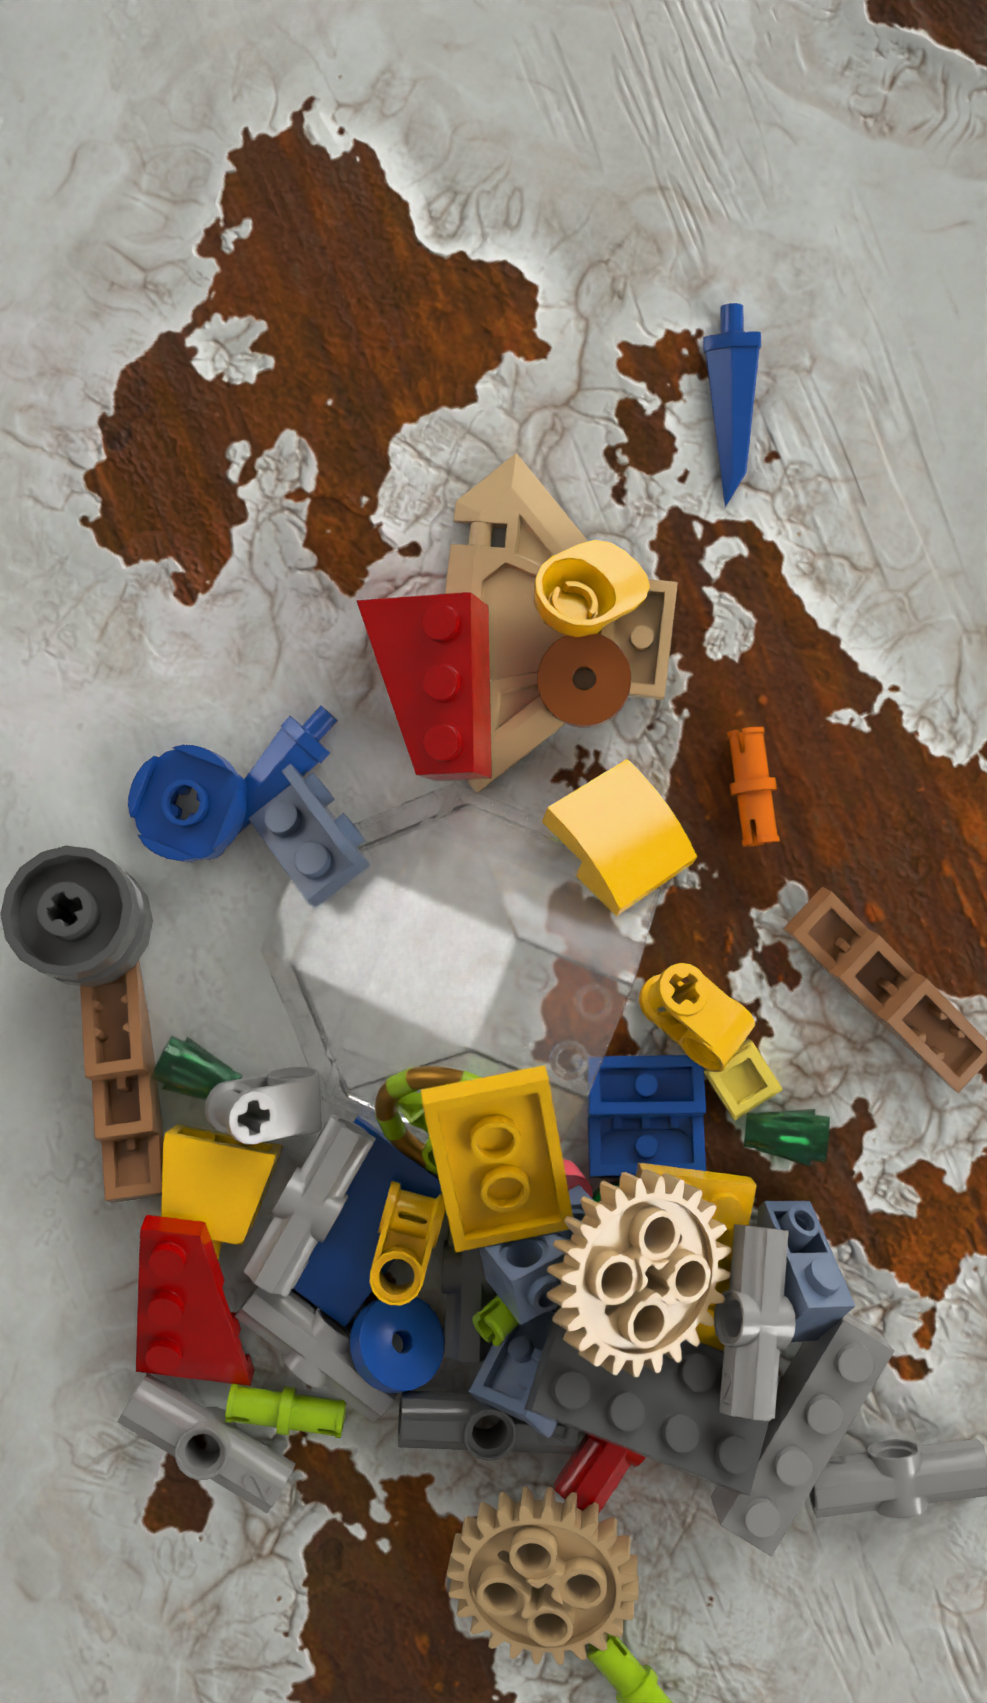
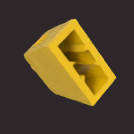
[161,1124,283,1261]

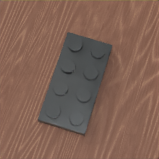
[524,1305,781,1496]

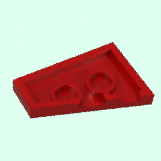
[136,1215,255,1386]

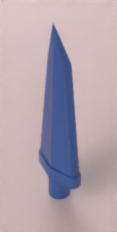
[703,303,761,508]
[238,705,338,834]

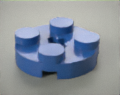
[128,745,248,862]

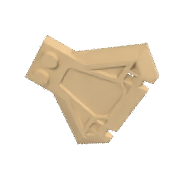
[445,453,678,794]

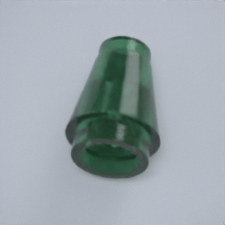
[150,1035,242,1100]
[744,1109,830,1167]

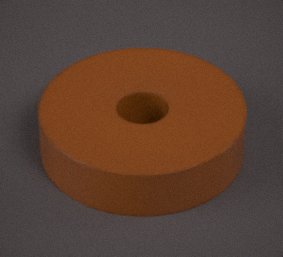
[537,633,631,728]

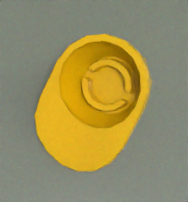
[534,540,650,637]

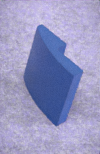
[587,1055,706,1178]

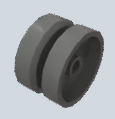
[0,845,153,988]

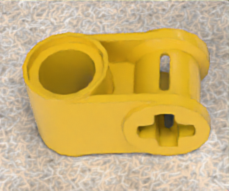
[639,963,755,1072]
[370,1181,446,1306]

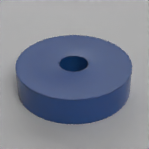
[350,1297,444,1394]

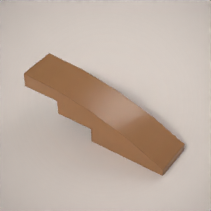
[783,887,987,1093]
[80,961,164,1203]

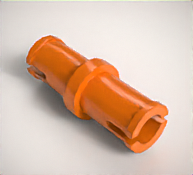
[727,727,780,847]

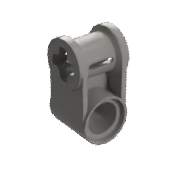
[204,1067,322,1144]

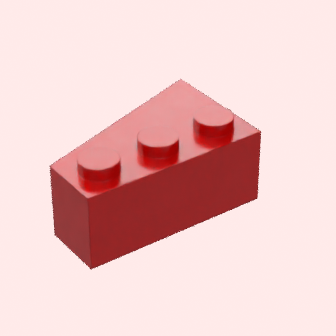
[356,592,492,781]

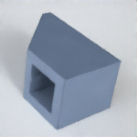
[756,1201,856,1342]

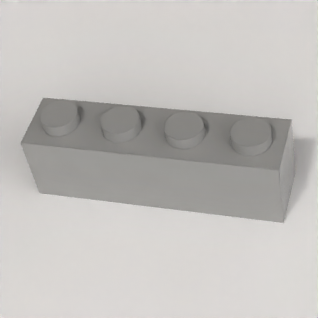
[711,1313,895,1557]

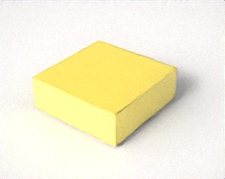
[704,1039,783,1121]

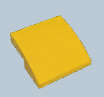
[542,759,697,917]

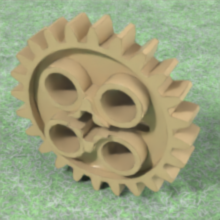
[547,1169,731,1377]
[447,1487,639,1665]

